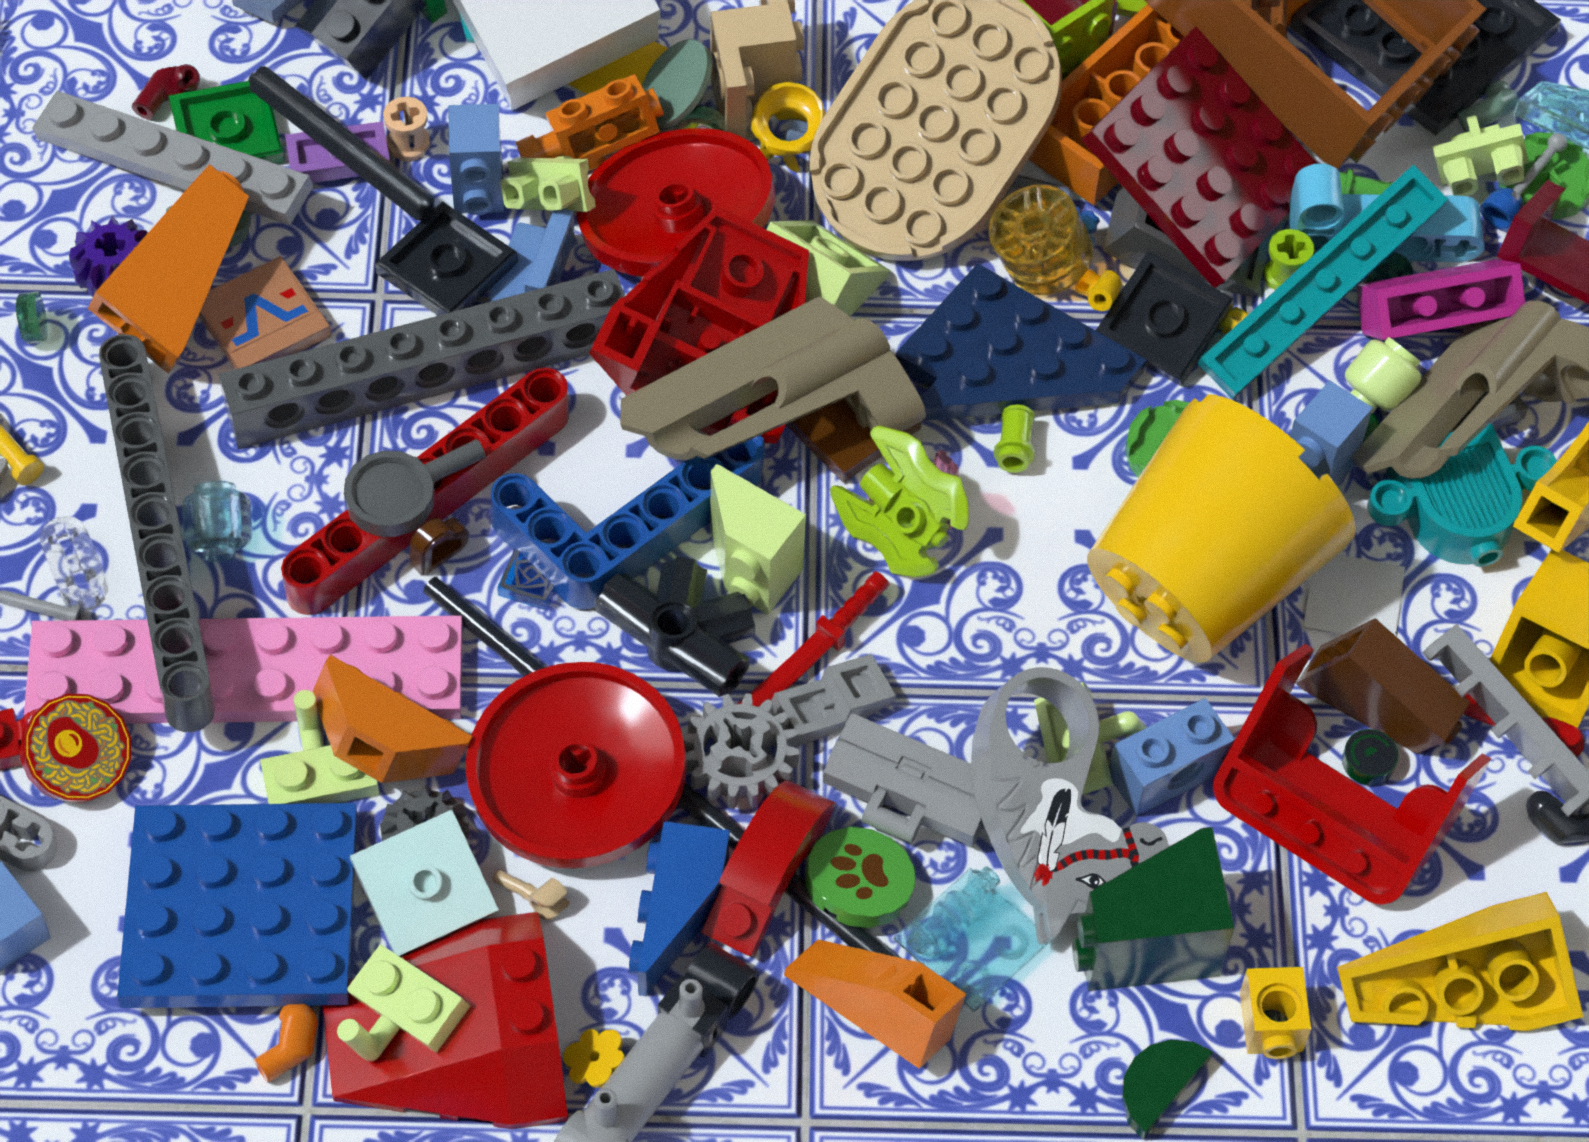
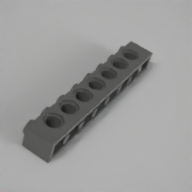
[218,269,625,449]

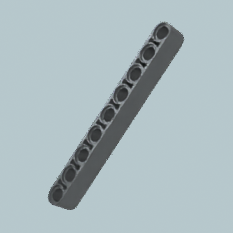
[99,334,215,732]

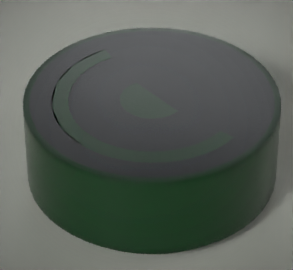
[1342,729,1399,786]

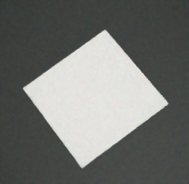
[1303,555,1405,636]

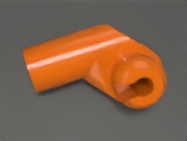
[253,1004,318,1083]

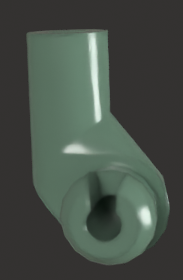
[1457,81,1518,132]

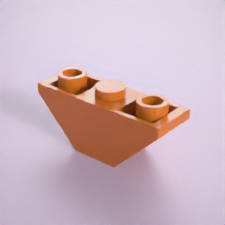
[312,654,473,783]

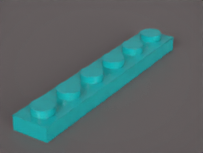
[1197,164,1449,400]

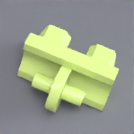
[1432,115,1529,196]
[500,156,596,212]

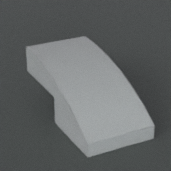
[771,654,896,746]

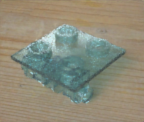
[893,866,1051,1012]

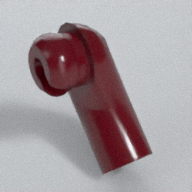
[132,64,200,120]

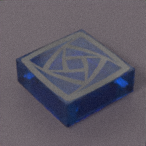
[497,548,555,611]

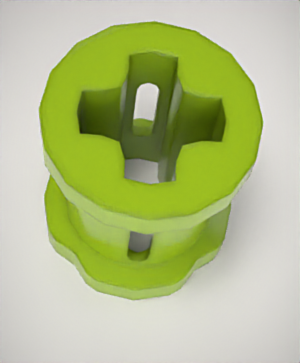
[1263,229,1314,290]

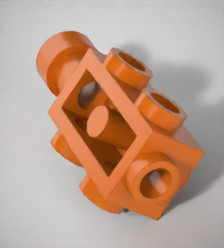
[515,74,664,170]

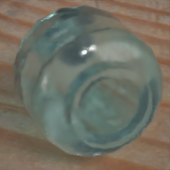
[182,481,253,562]

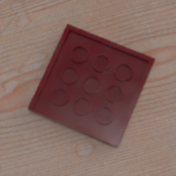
[1081,26,1318,288]

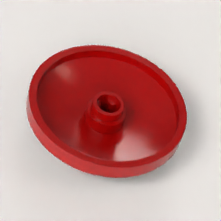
[576,128,776,277]
[466,662,687,869]

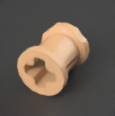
[383,96,430,162]

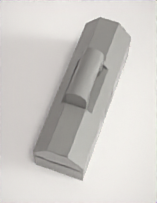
[823,713,984,847]

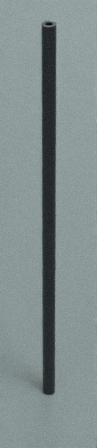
[423,577,897,957]

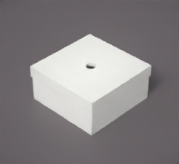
[453,0,661,111]

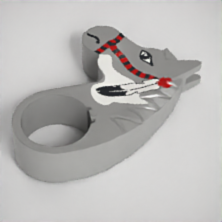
[971,667,1169,945]

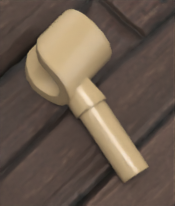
[493,870,570,920]

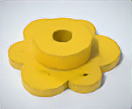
[563,1029,625,1088]

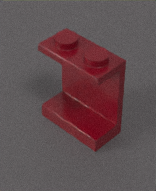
[1496,180,1589,305]

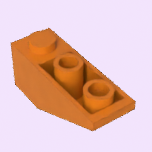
[784,939,966,1069]

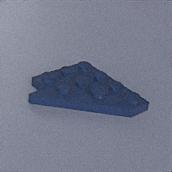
[895,263,1147,421]

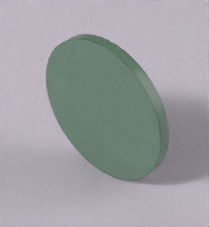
[642,39,712,130]

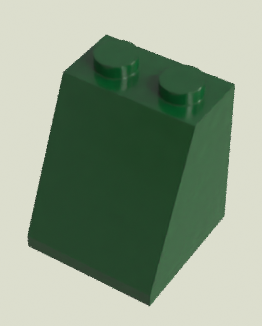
[1072,827,1234,991]

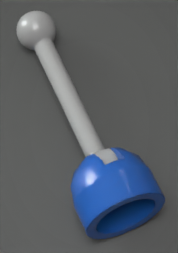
[1480,133,1567,232]

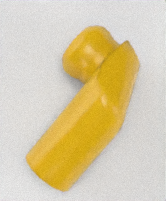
[1075,269,1122,311]

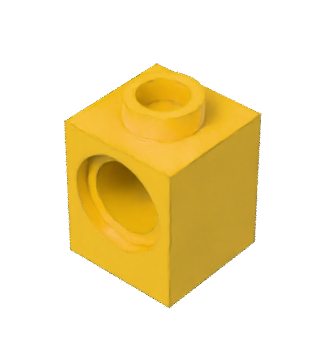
[1239,967,1311,1059]

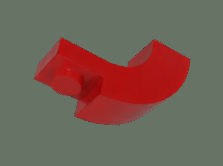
[701,780,836,957]

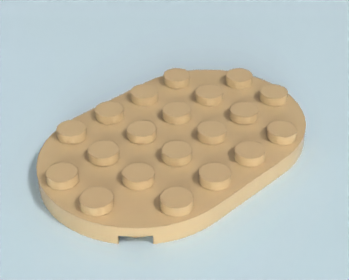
[810,0,1062,261]

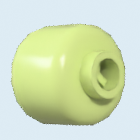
[1345,337,1421,413]

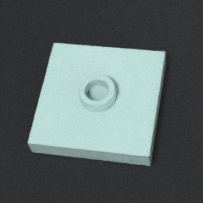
[350,810,499,957]

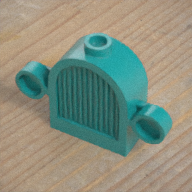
[1367,423,1557,567]

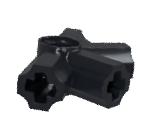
[595,557,755,697]

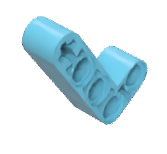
[1289,163,1485,262]

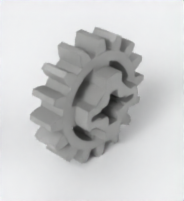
[683,693,799,809]

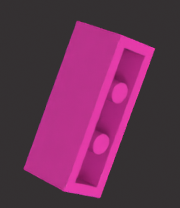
[1356,259,1525,340]

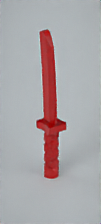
[737,571,890,707]

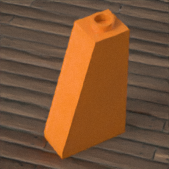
[88,164,249,374]

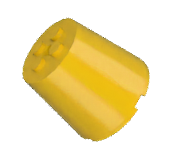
[1087,394,1356,663]

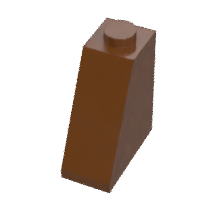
[1295,618,1470,754]

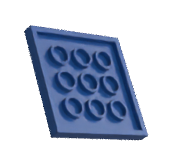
[117,803,358,1008]

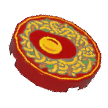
[20,693,131,803]

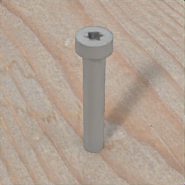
[0,590,84,620]

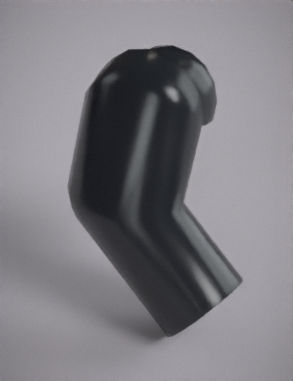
[1526,791,1589,844]

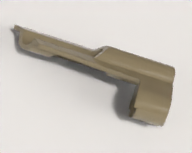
[620,296,926,460]
[1350,300,1589,478]

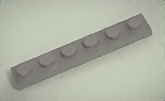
[32,91,314,225]

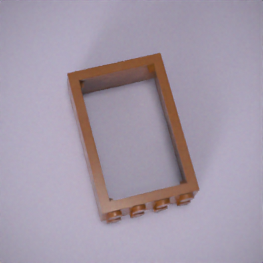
[1144,0,1486,170]

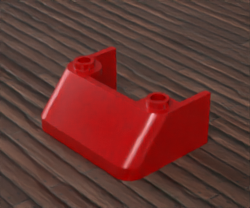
[1213,644,1491,905]

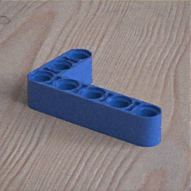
[491,435,765,609]

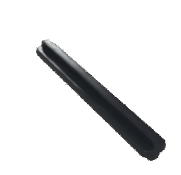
[248,66,435,221]

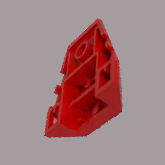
[589,206,809,444]
[322,912,568,1129]

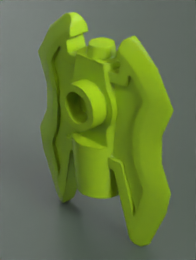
[830,425,969,577]

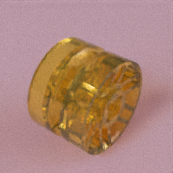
[989,185,1093,295]

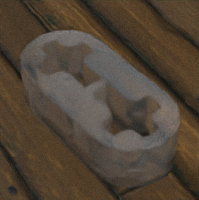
[40,516,108,611]

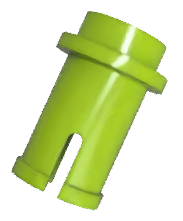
[993,404,1035,473]

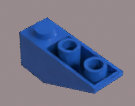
[628,821,730,996]

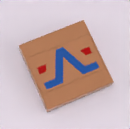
[199,256,332,369]

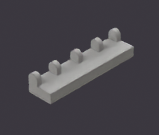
[1423,624,1589,817]

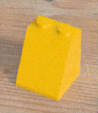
[1490,549,1589,728]

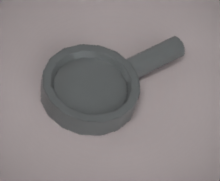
[343,439,486,537]

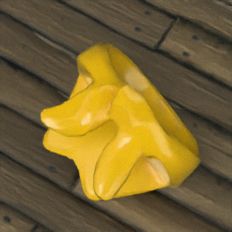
[751,82,826,172]

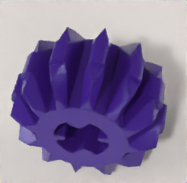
[69,215,147,297]

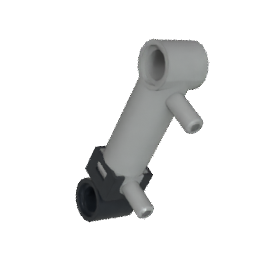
[554,942,759,1142]

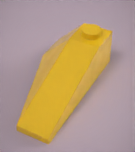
[1337,892,1583,1031]

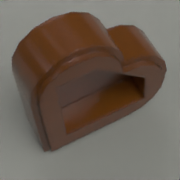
[410,517,470,576]

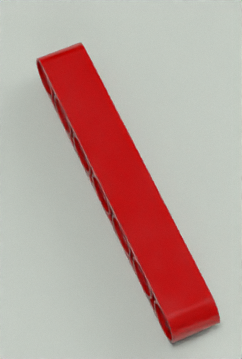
[281,368,569,615]

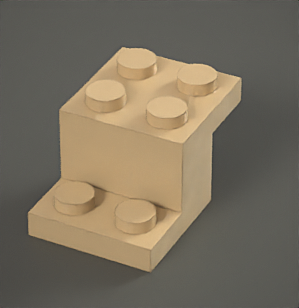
[710,0,804,139]

